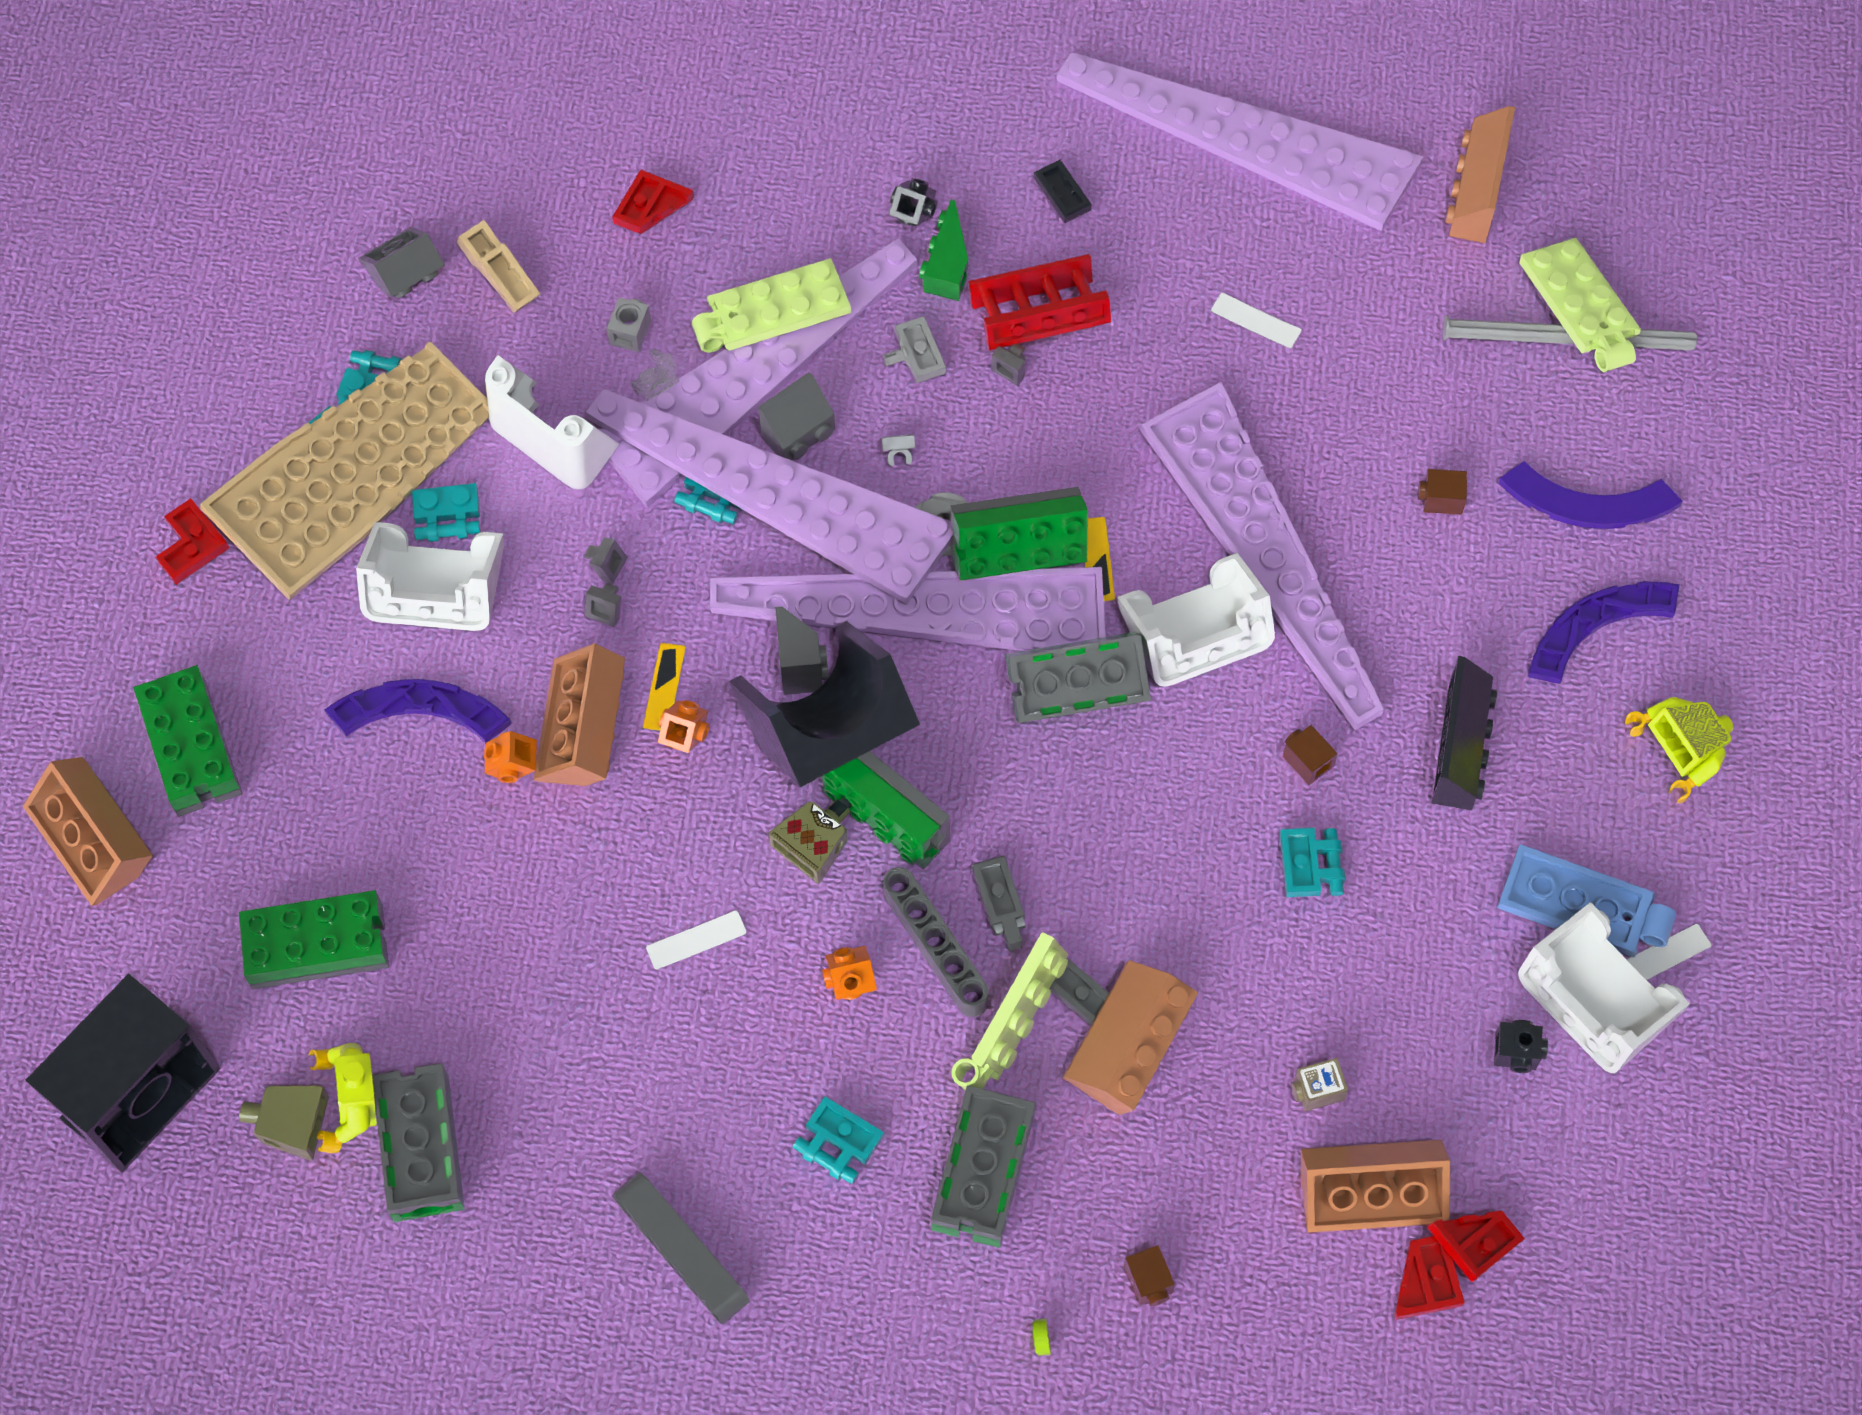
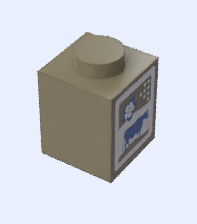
[1291,1058,1349,1112]

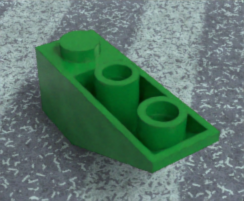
[919,199,968,301]

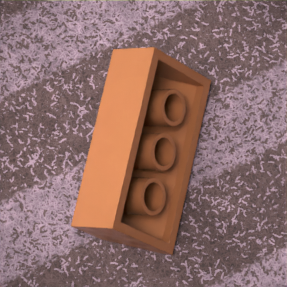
[1445,106,1515,243]
[533,643,625,786]
[23,757,153,906]
[1062,960,1198,1115]
[1301,1140,1450,1233]

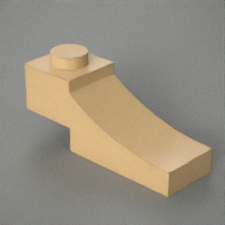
[456,220,540,313]

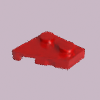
[612,169,694,234]
[1427,1210,1525,1282]
[1394,1236,1465,1320]

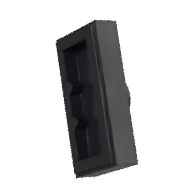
[1034,159,1092,223]

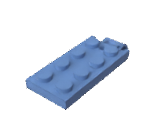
[1497,844,1677,958]

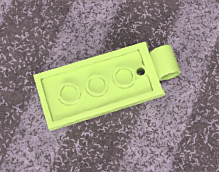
[1519,238,1641,372]
[692,258,851,353]
[952,932,1068,1091]

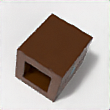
[1418,469,1467,515]
[1283,725,1338,785]
[1123,1245,1175,1307]

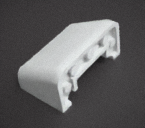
[485,355,620,489]
[356,522,504,631]
[1117,553,1275,686]
[1518,902,1690,1073]

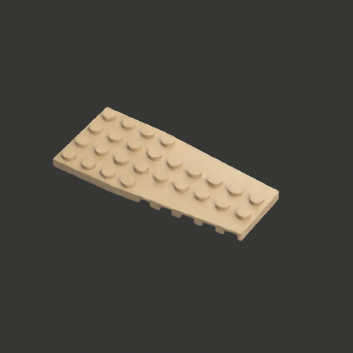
[200,342,489,600]

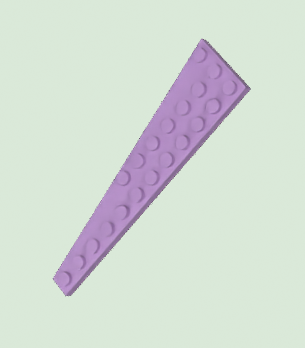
[1057,52,1424,231]
[600,238,917,508]
[1140,382,1384,730]
[585,389,954,604]
[710,567,1106,651]

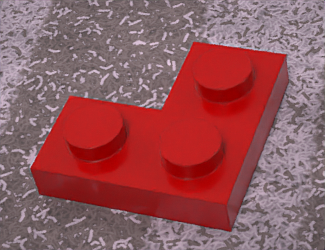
[155,498,229,585]

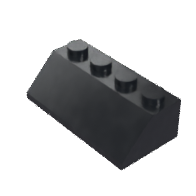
[1432,656,1497,811]

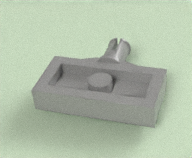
[882,316,946,383]

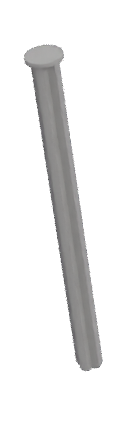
[1442,315,1697,350]

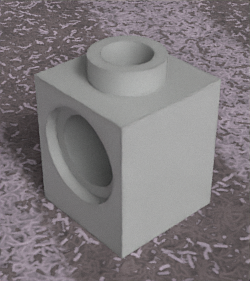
[606,297,651,352]

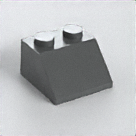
[358,227,445,298]
[758,372,835,460]
[775,606,829,695]

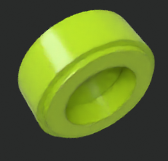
[1032,1318,1051,1356]

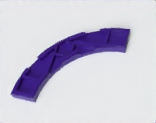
[1498,461,1683,529]
[1527,581,1680,684]
[324,679,512,744]

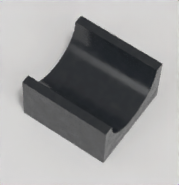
[729,621,920,787]
[25,973,221,1173]

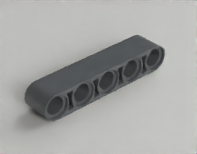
[884,867,988,1017]
[612,1171,750,1325]

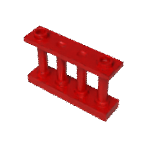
[968,254,1111,350]

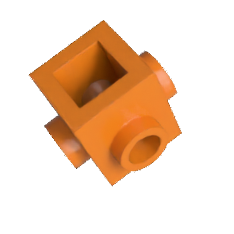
[658,700,710,753]
[484,731,537,783]
[822,946,877,1000]

